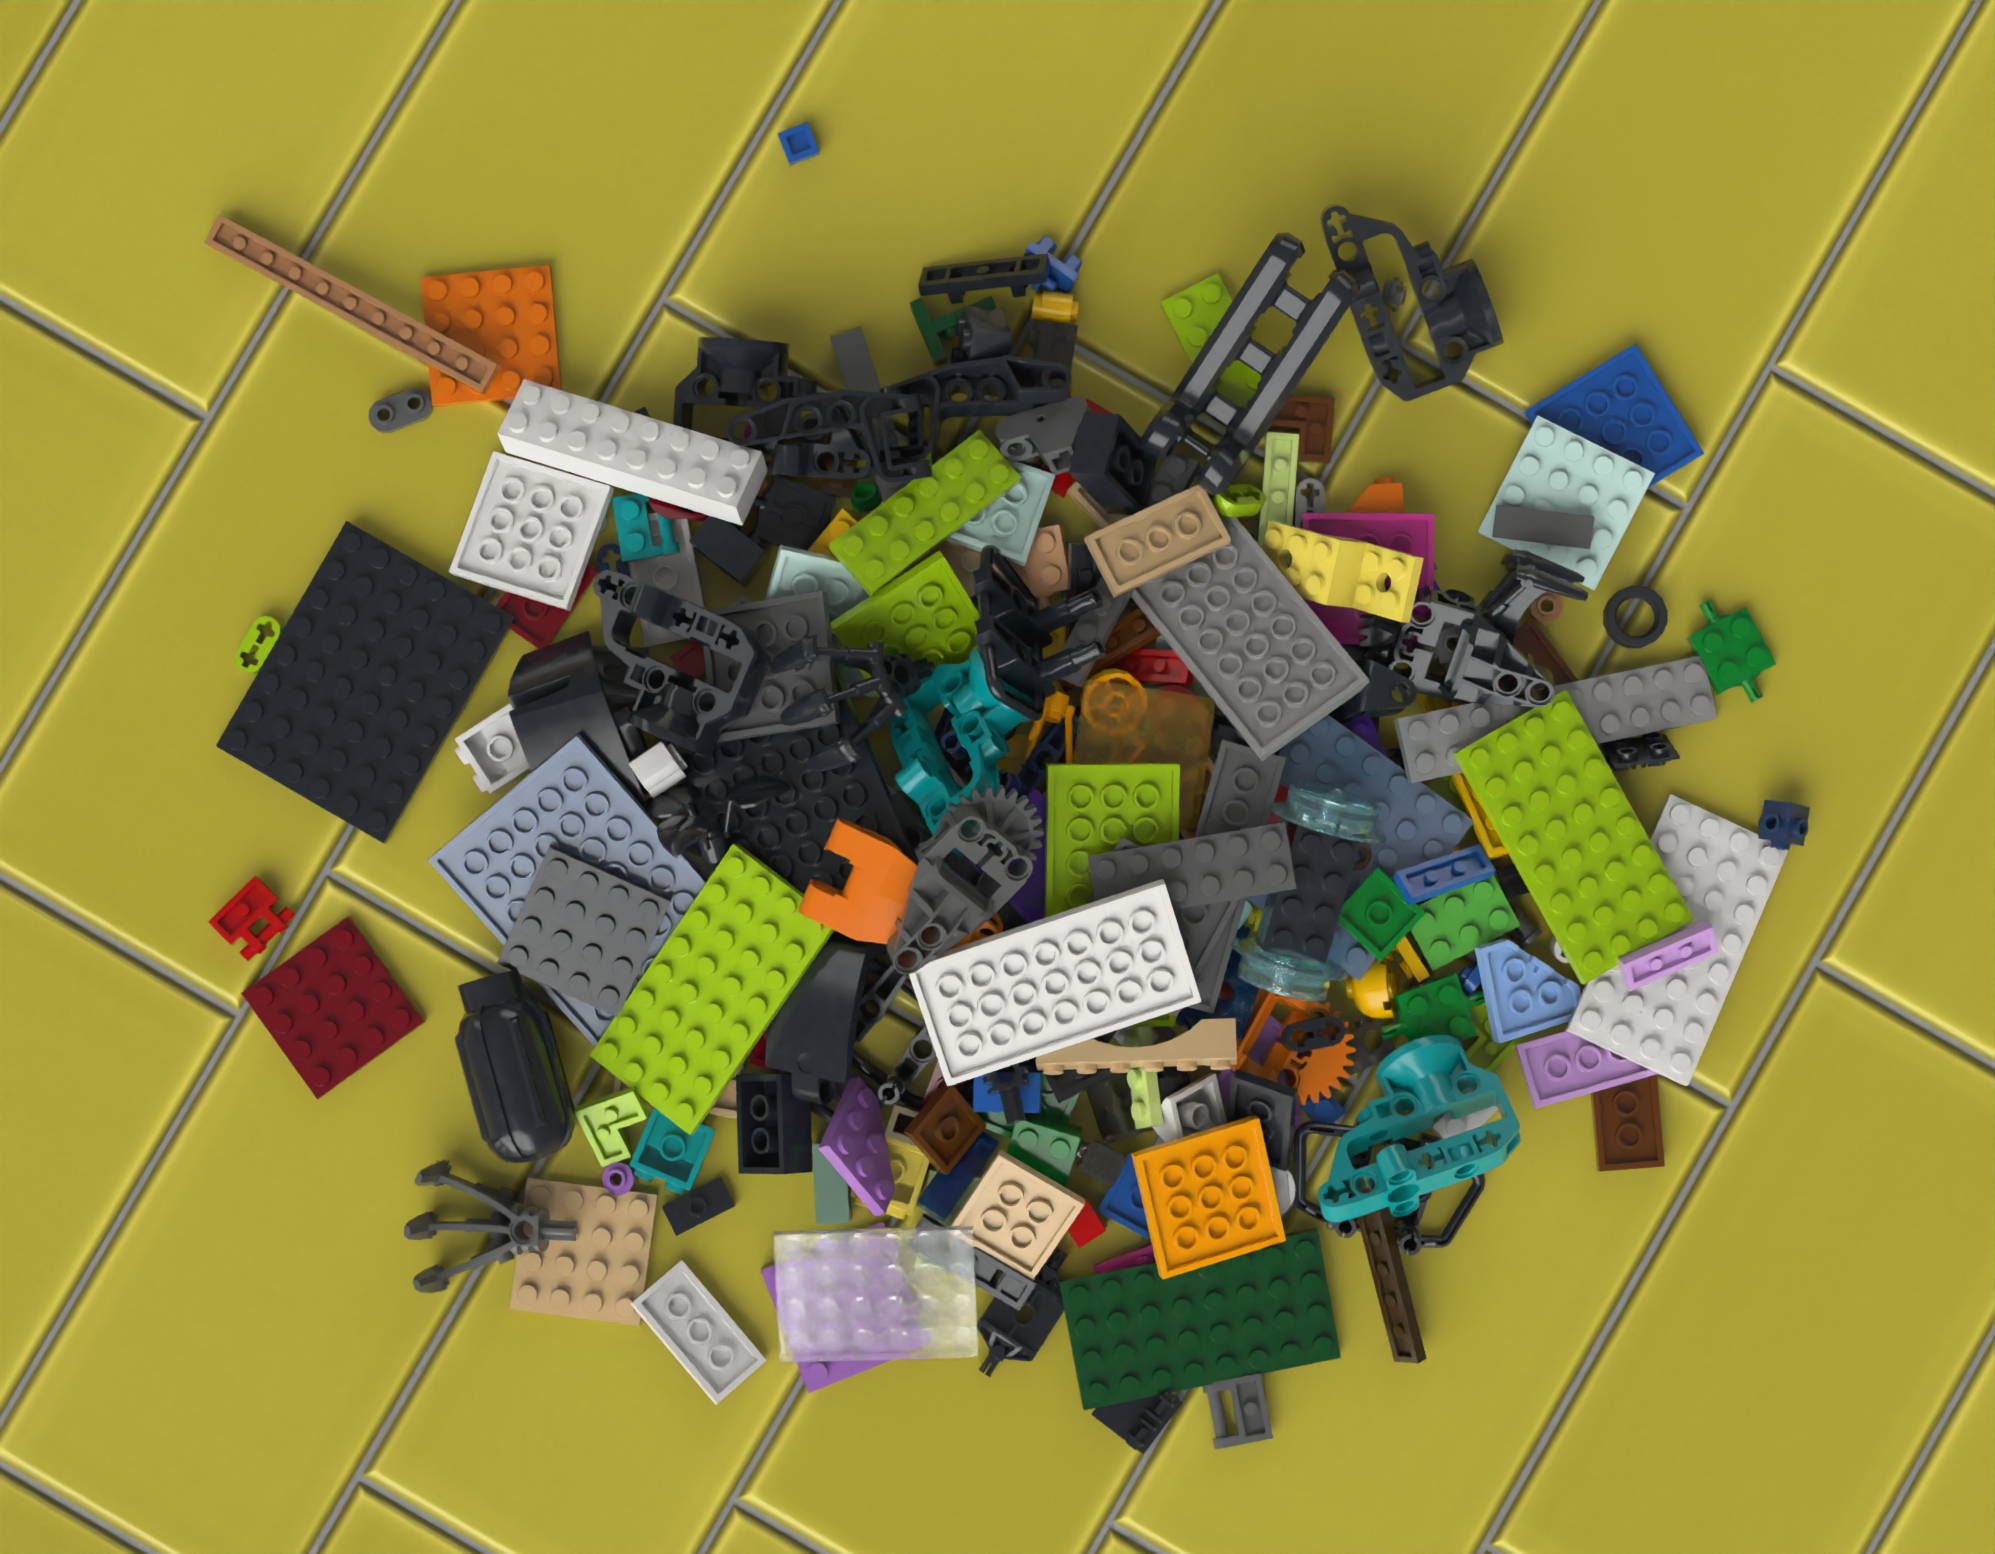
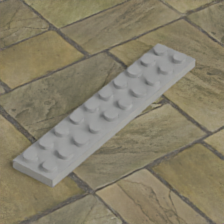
[1394,656,1718,784]

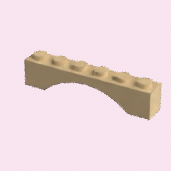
[1036,1018,1237,1075]

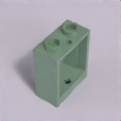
[812,1135,852,1224]

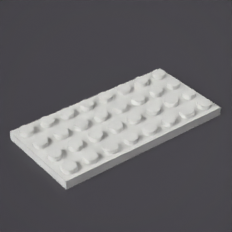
[1566,794,1788,1086]
[909,879,1202,1087]

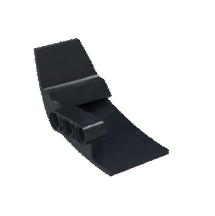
[508,631,654,819]

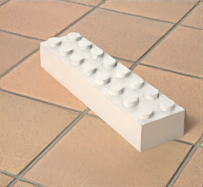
[497,379,768,526]

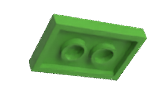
[1411,875,1520,971]

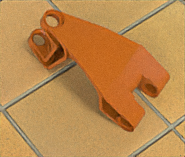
[798,818,1003,950]

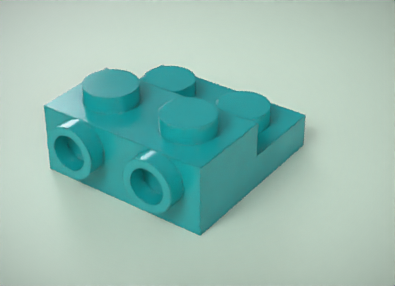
[629,1107,716,1195]

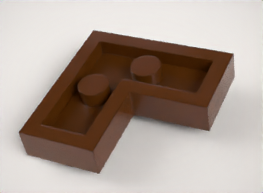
[1270,394,1335,464]

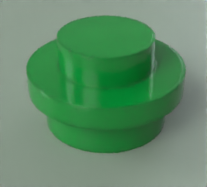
[851,482,882,512]

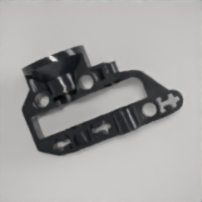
[1320,204,1504,402]
[673,337,879,480]
[593,570,771,757]

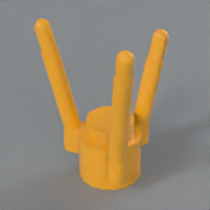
[1024,692,1075,764]

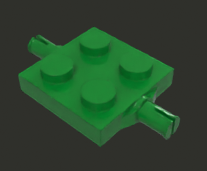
[1686,599,1776,703]
[1380,972,1485,1043]

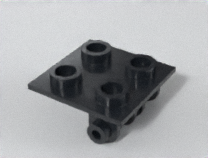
[1601,732,1680,772]
[1091,1389,1183,1455]

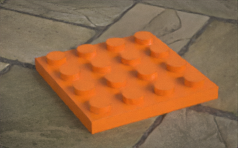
[421,265,562,407]

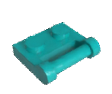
[611,493,680,563]

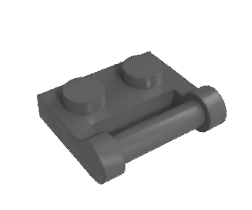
[1202,1373,1273,1449]

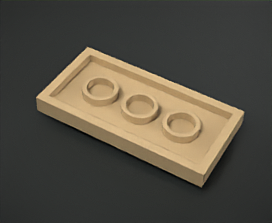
[1084,485,1232,597]

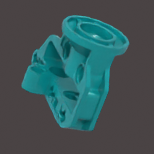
[889,645,1032,857]
[1318,1035,1521,1222]

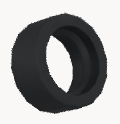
[1603,586,1668,648]

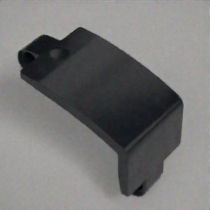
[765,930,887,1105]

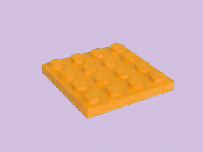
[1131,1115,1286,1279]

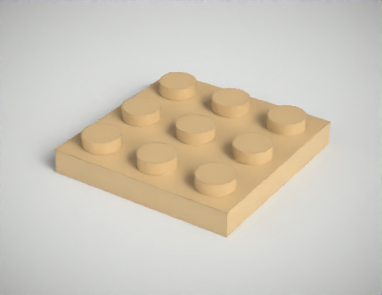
[948,1150,1085,1280]

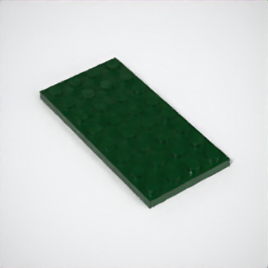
[1058,1228,1341,1410]

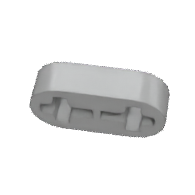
[1294,478,1325,528]

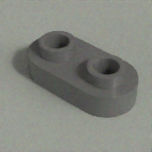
[369,388,433,433]

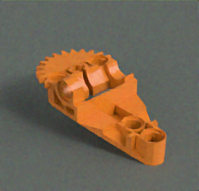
[1179,975,1356,1105]

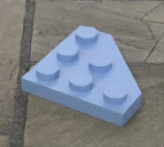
[1474,938,1581,1043]

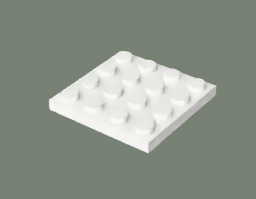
[449,451,614,611]

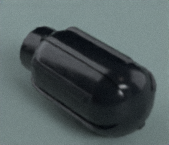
[455,969,575,1163]

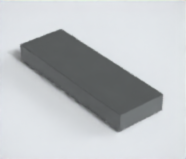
[1492,505,1595,549]

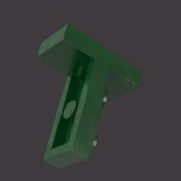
[909,296,997,367]

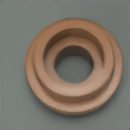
[1529,591,1562,623]

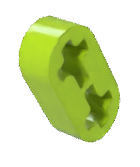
[1211,484,1266,517]
[235,616,283,674]

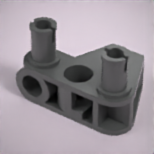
[995,397,1092,475]

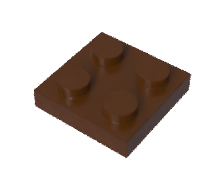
[904,1081,987,1175]

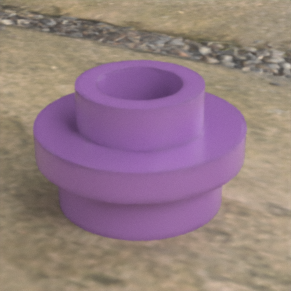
[602,1162,635,1195]

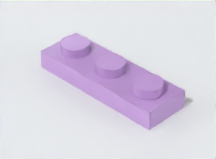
[1618,920,1719,990]

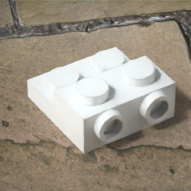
[455,704,530,795]

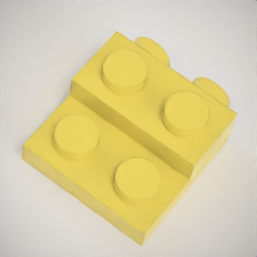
[850,1136,930,1219]

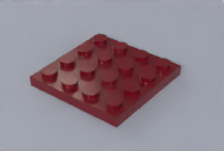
[241,916,425,1099]

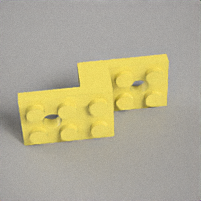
[1262,520,1424,623]

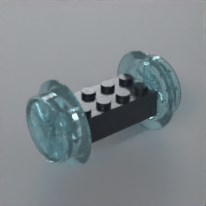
[1231,781,1387,1001]

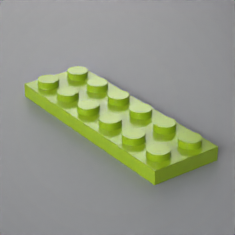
[829,429,1022,596]

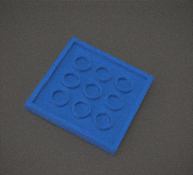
[1524,343,1704,488]

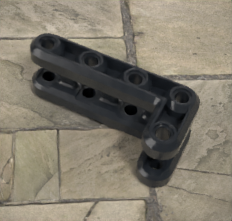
[1141,232,1361,495]

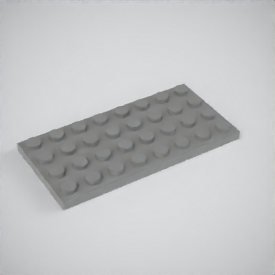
[1131,493,1369,761]

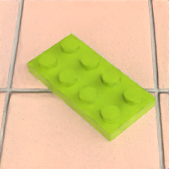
[1160,273,1261,406]

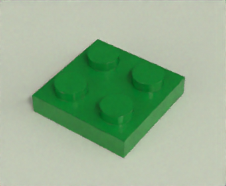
[1338,867,1426,962]

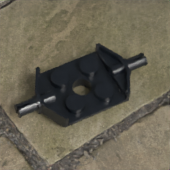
[976,1247,1068,1377]

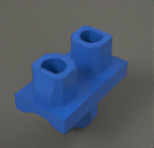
[1024,236,1082,294]

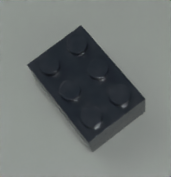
[1068,412,1157,515]
[736,1073,813,1174]

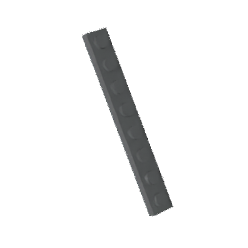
[1061,451,1200,688]

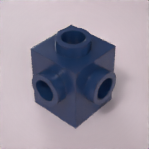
[1758,800,1810,851]

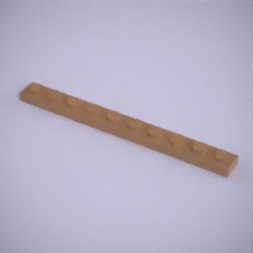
[204,214,500,395]

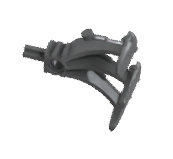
[404,1159,579,1293]

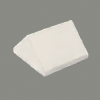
[1152,1072,1227,1142]

